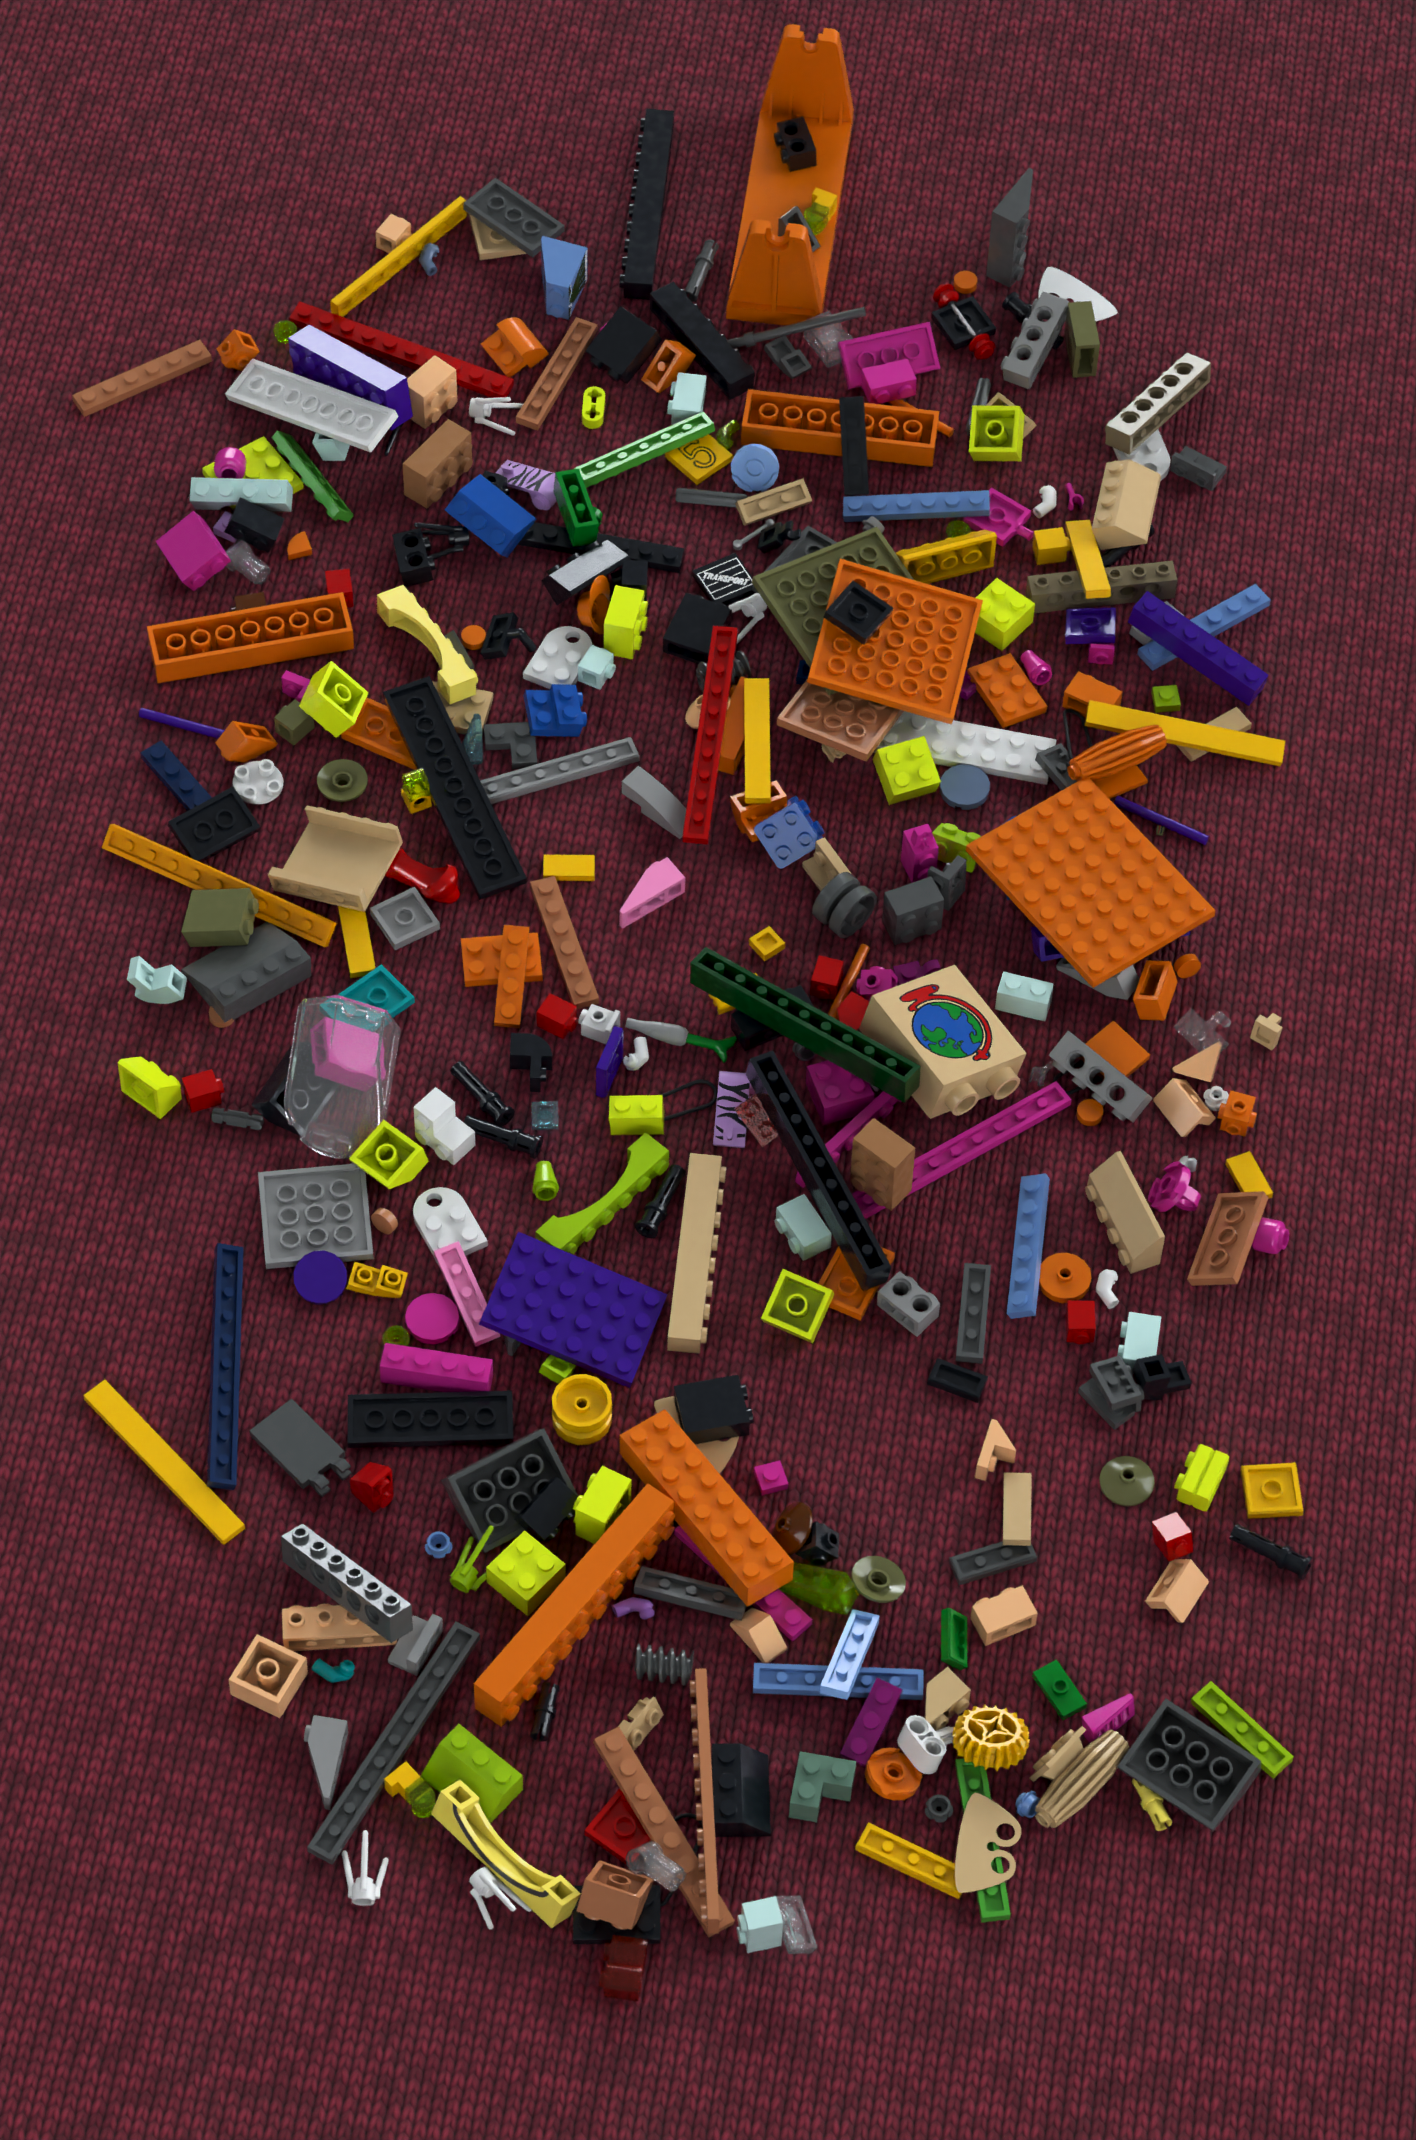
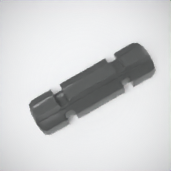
[211,1107,264,1130]

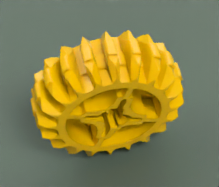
[952,1704,1030,1771]

